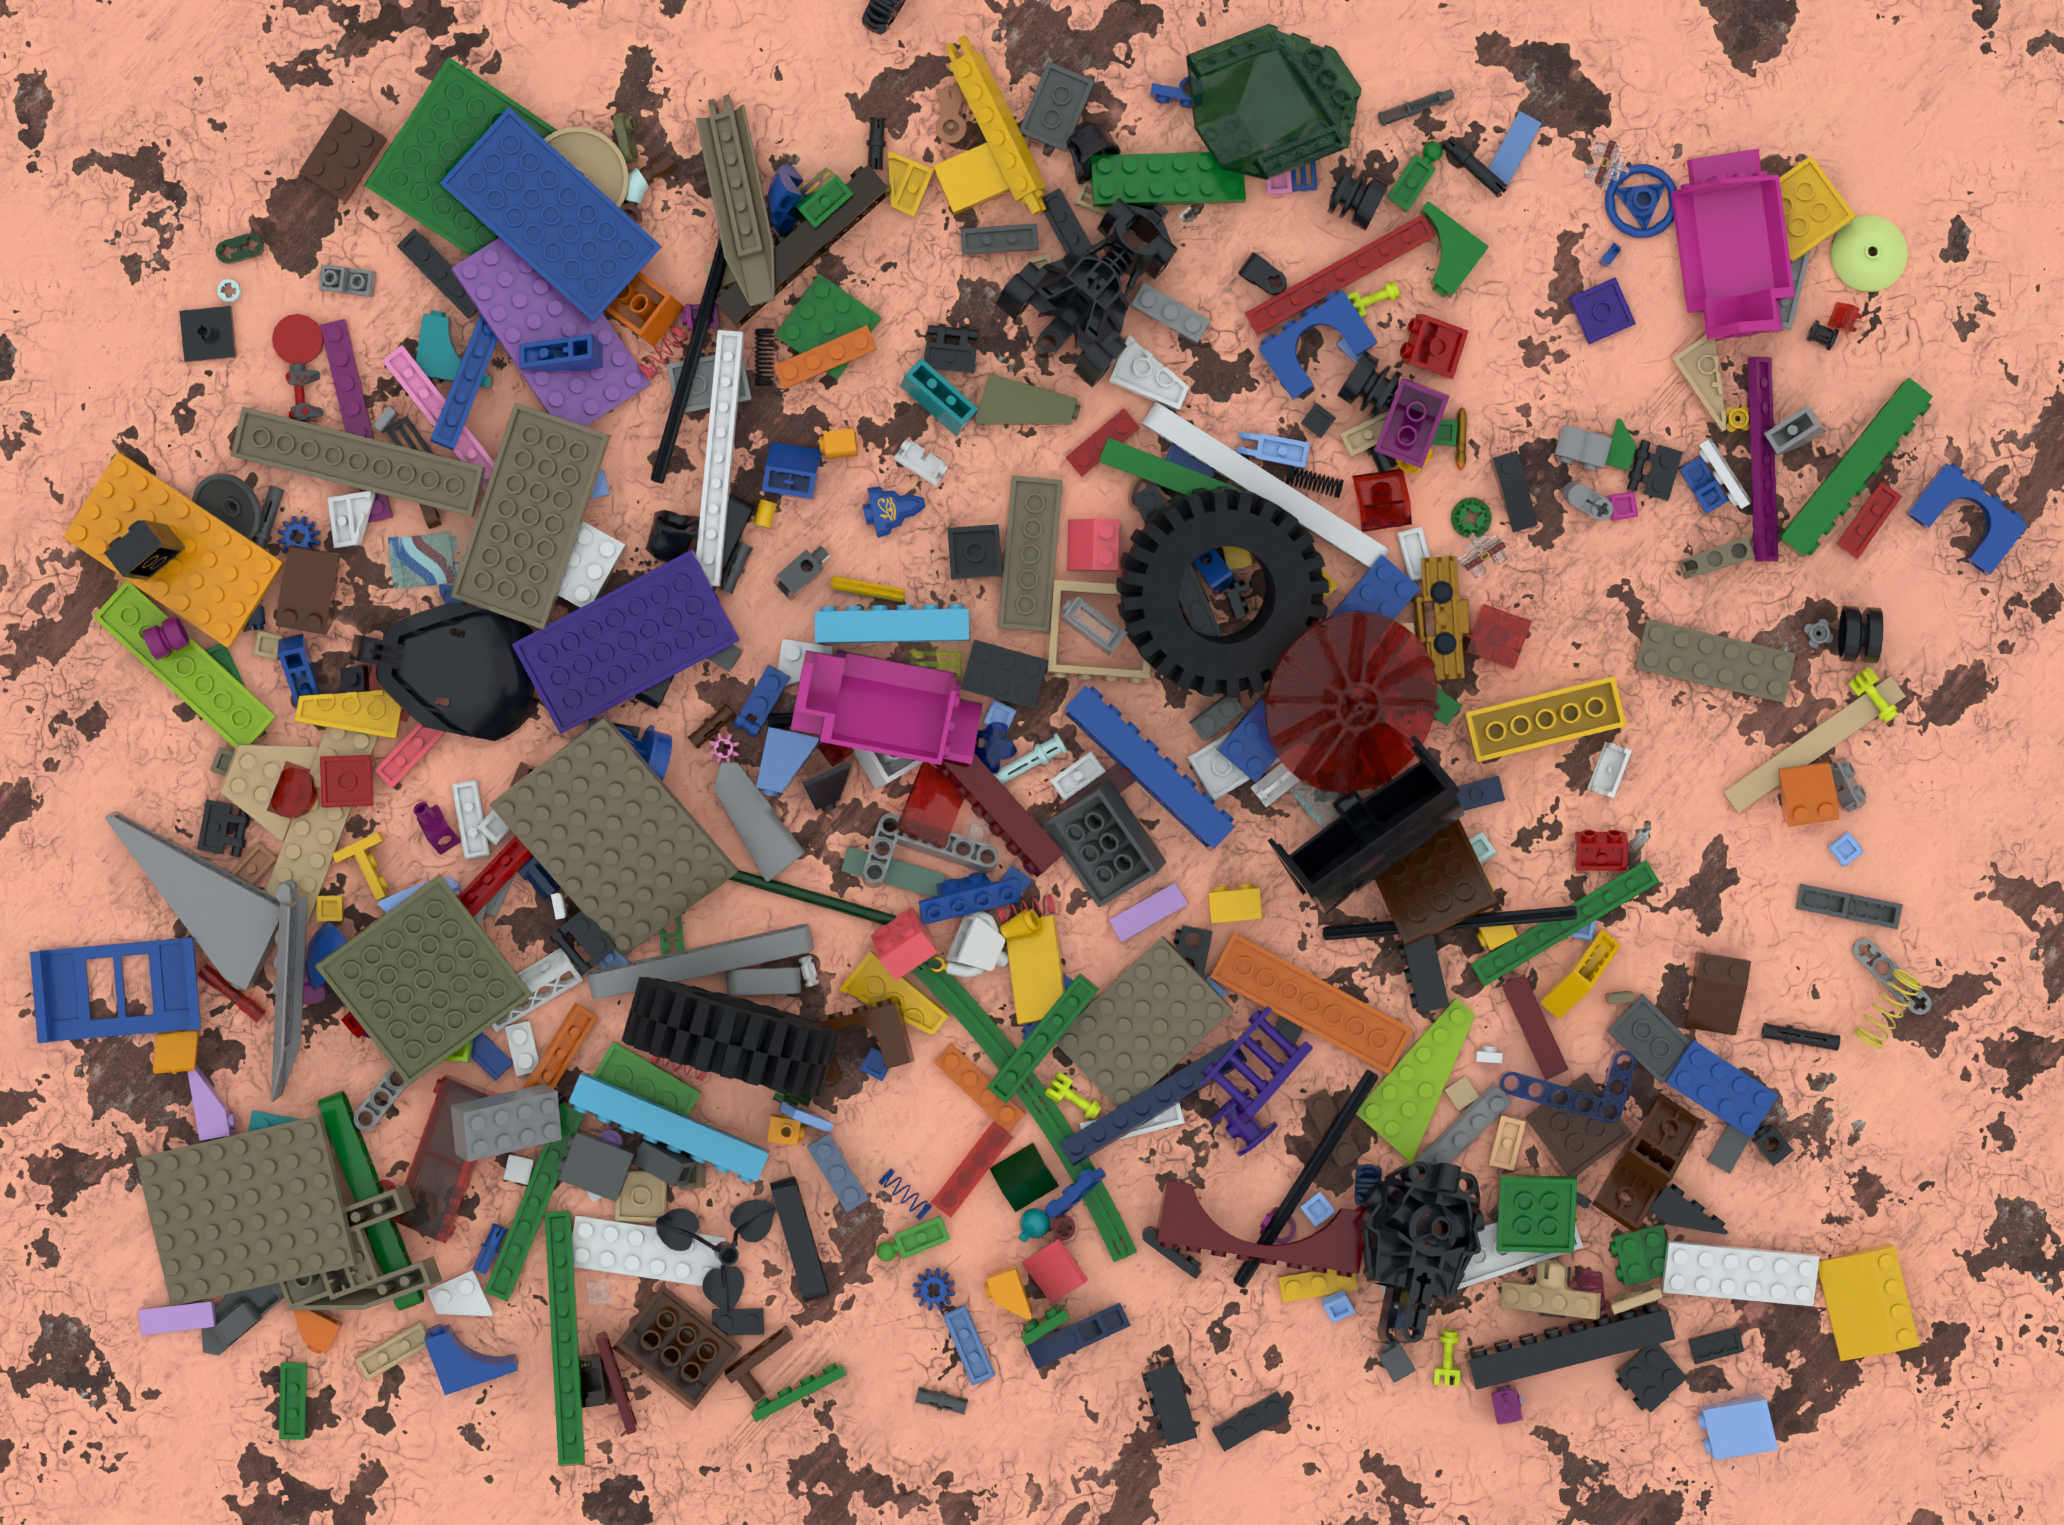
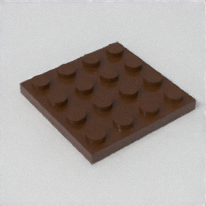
[1375,819,1499,947]

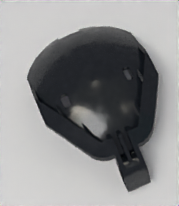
[349,602,540,741]

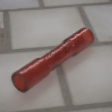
[197,964,266,1023]

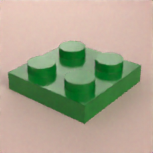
[1021,1304,1070,1346]

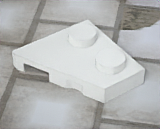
[328,491,376,548]
[778,639,833,686]

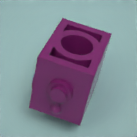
[1491,1385,1524,1425]

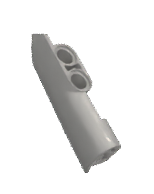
[714,763,805,882]

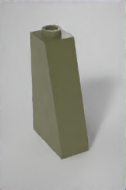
[975,373,1081,426]

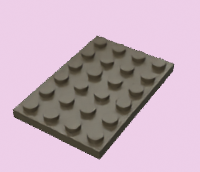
[1056,936,1234,1108]

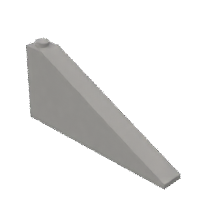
[105,811,280,990]

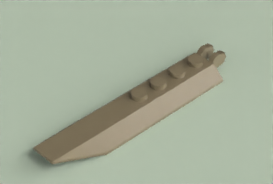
[696,94,775,307]

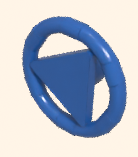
[1604,164,1677,238]

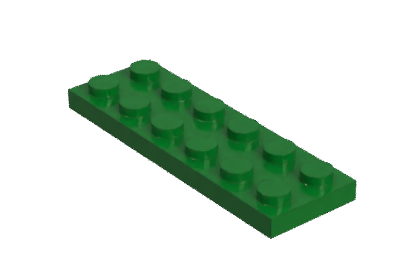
[1090,151,1246,207]

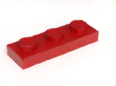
[1065,409,1140,477]
[1836,481,1902,559]

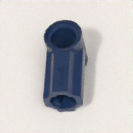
[517,855,560,900]

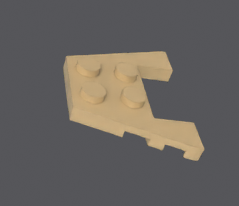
[219,744,319,841]

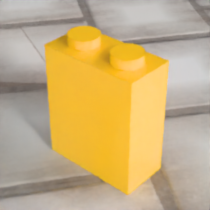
[933,143,1010,215]

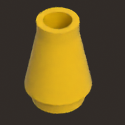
[1000,909,1040,939]

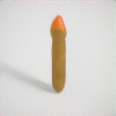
[1455,407,1467,470]

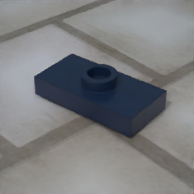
[1456,776,1505,811]

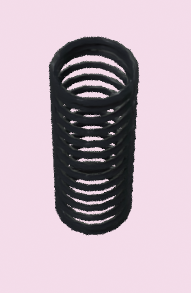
[754,328,775,386]
[1285,466,1344,498]

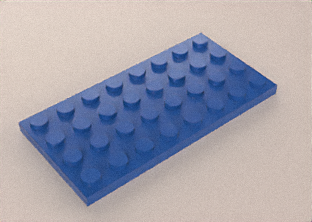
[440,107,662,322]

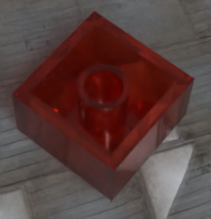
[1464,604,1532,670]

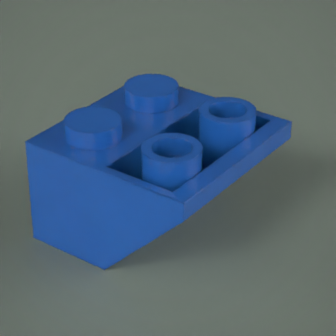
[762,442,821,500]

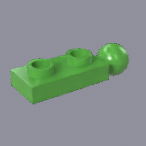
[876,1215,950,1262]

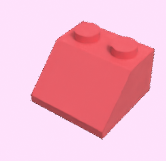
[1067,519,1119,572]

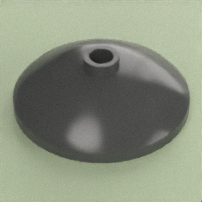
[192,473,262,540]

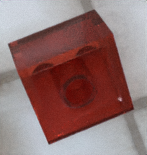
[1352,469,1412,532]

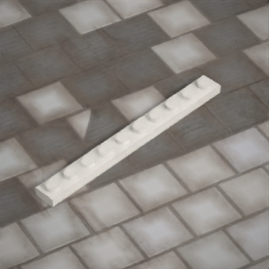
[696,330,745,587]

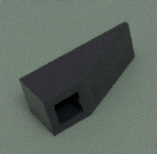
[1649,1183,1728,1235]

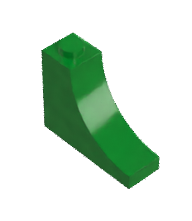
[1420,201,1489,298]

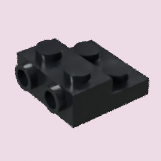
[1615,1344,1688,1412]

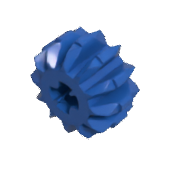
[277,516,321,553]
[913,1267,956,1311]

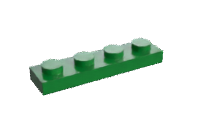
[751,1362,847,1422]

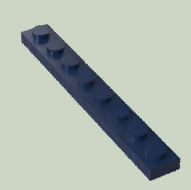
[1059,1038,1247,1166]

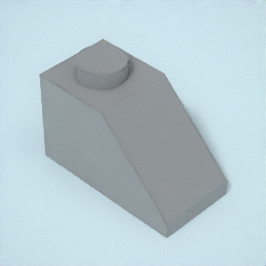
[1764,405,1826,455]

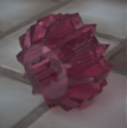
[1577,1270,1606,1311]

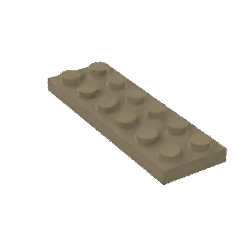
[998,475,1063,633]
[1634,619,1796,703]

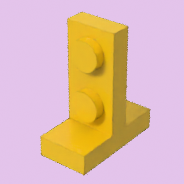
[332,832,390,901]

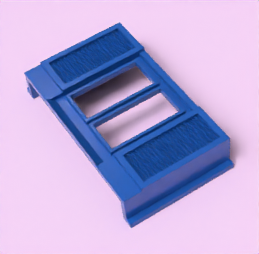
[30,937,201,1043]

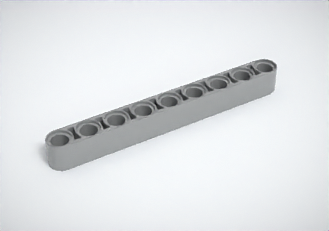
[587,924,814,999]

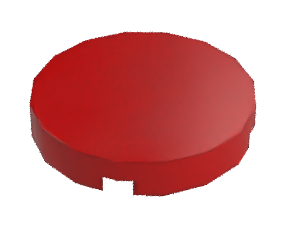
[272,314,324,364]

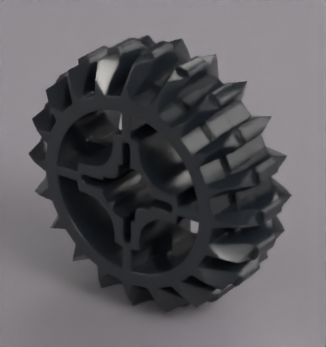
[862,0,906,35]

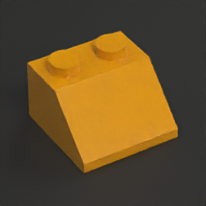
[983,1264,1033,1320]

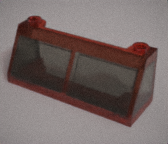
[392,1074,500,1243]

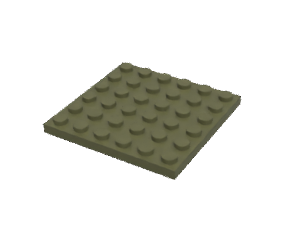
[315,874,533,1086]

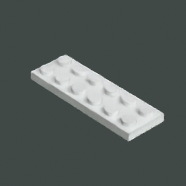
[573,1215,727,1286]
[1661,1240,1820,1306]

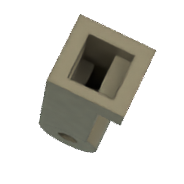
[1678,535,1755,580]

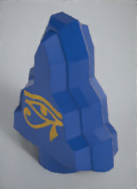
[863,487,925,538]

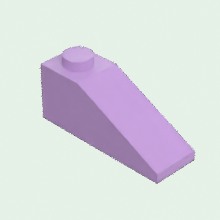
[187,1064,237,1141]

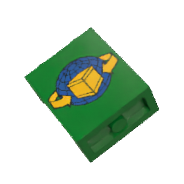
[793,167,853,228]

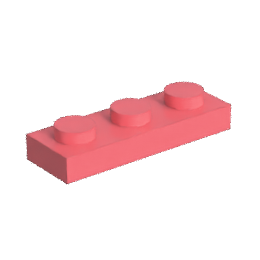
[374,723,446,788]

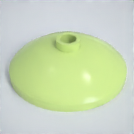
[1831,215,1908,292]

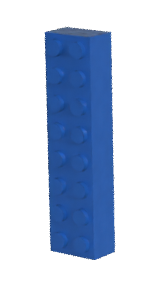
[1062,686,1235,851]

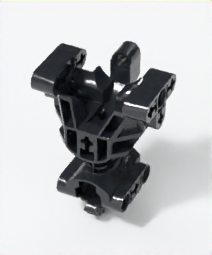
[996,198,1178,388]

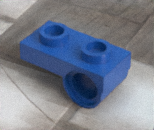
[1150,76,1203,109]

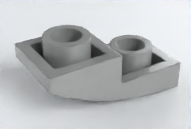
[319,265,377,297]

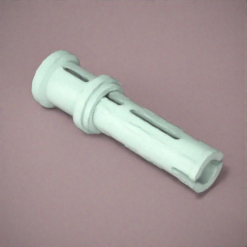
[992,733,1068,784]

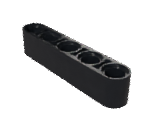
[770,1176,830,1303]

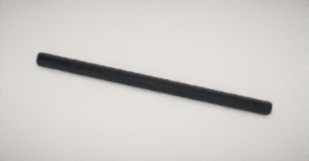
[651,238,727,484]
[1323,906,1577,940]
[1233,1070,1378,1288]

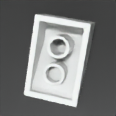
[851,748,923,789]

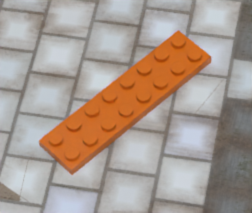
[1209,932,1413,1074]

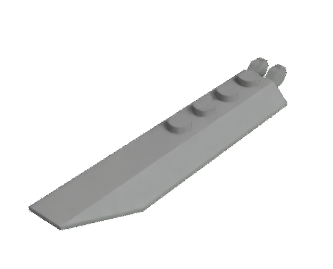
[271,879,308,1102]

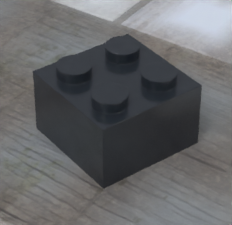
[947,524,1003,580]

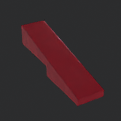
[1501,974,1569,1081]

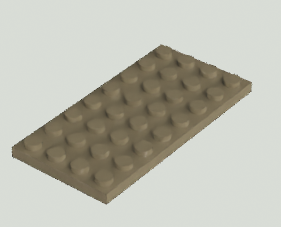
[451,403,611,630]

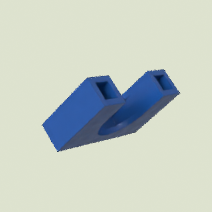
[1258,290,1378,400]
[1905,463,2028,575]

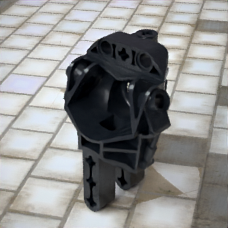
[1357,1161,1485,1344]

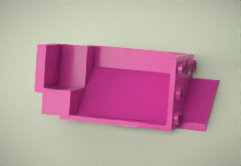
[1671,149,1795,341]
[791,650,982,765]

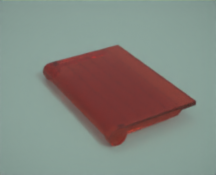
[896,762,964,848]

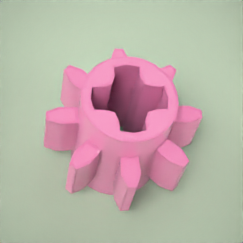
[709,733,740,763]

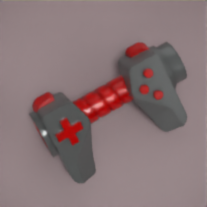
[285,364,324,421]

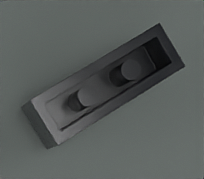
[1398,935,1449,1013]

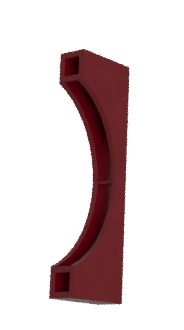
[1155,1179,1365,1278]

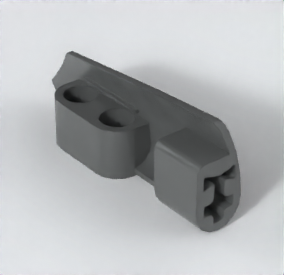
[201,1283,284,1355]

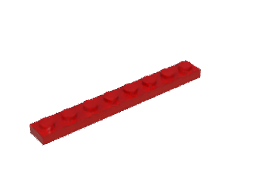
[1244,214,1435,336]

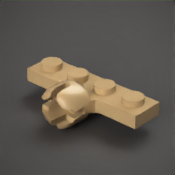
[1501,1260,1601,1320]

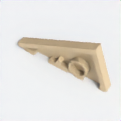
[1671,335,1727,432]

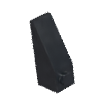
[1490,451,1537,533]

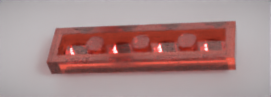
[931,1121,1013,1218]

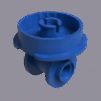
[616,725,672,781]

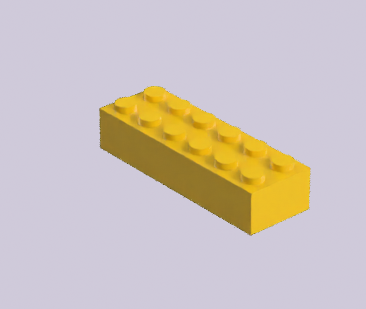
[1463,676,1627,762]

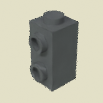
[634,1140,696,1187]

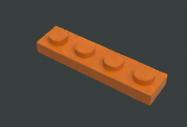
[774,325,878,390]
[522,1003,598,1089]
[934,1043,1025,1132]

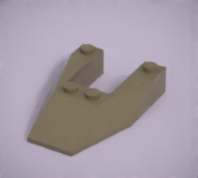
[279,1184,442,1310]

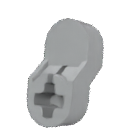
[1563,481,1613,521]

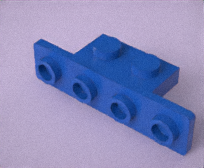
[919,872,1020,925]

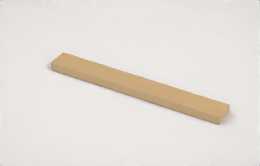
[1723,676,1906,813]

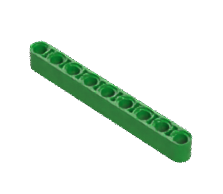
[318,1091,424,1311]

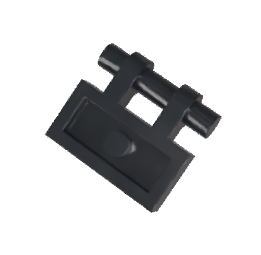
[924,323,979,373]
[1627,440,1683,501]
[197,799,251,857]

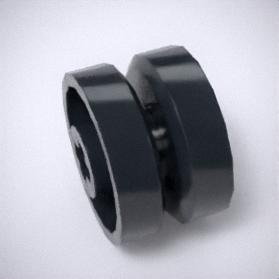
[1838,606,1883,663]

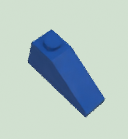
[519,334,603,371]
[278,634,321,708]

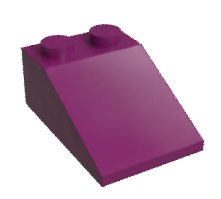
[1374,377,1450,469]

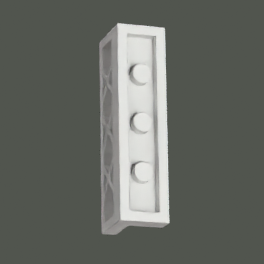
[491,948,583,1032]

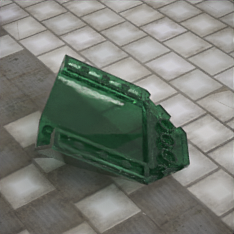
[1186,24,1362,180]

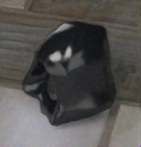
[1066,122,1121,185]
[645,510,700,563]

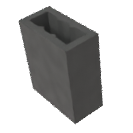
[557,1129,636,1202]

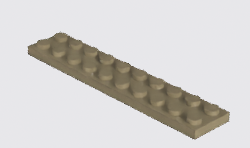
[231,407,486,517]

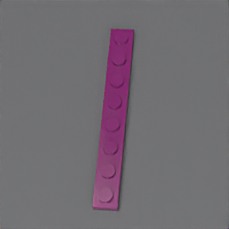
[320,319,393,523]
[1747,357,1778,562]

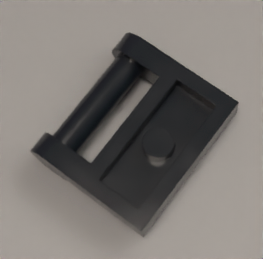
[549,911,616,977]

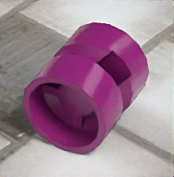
[142,615,190,660]

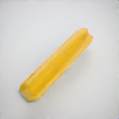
[830,576,905,602]

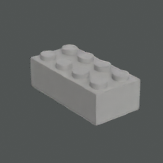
[451,1084,562,1162]

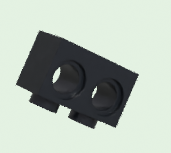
[1173,924,1213,977]

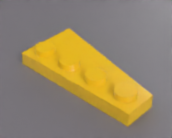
[295,690,402,739]
[839,950,950,1035]

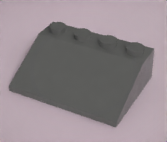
[1041,779,1167,907]

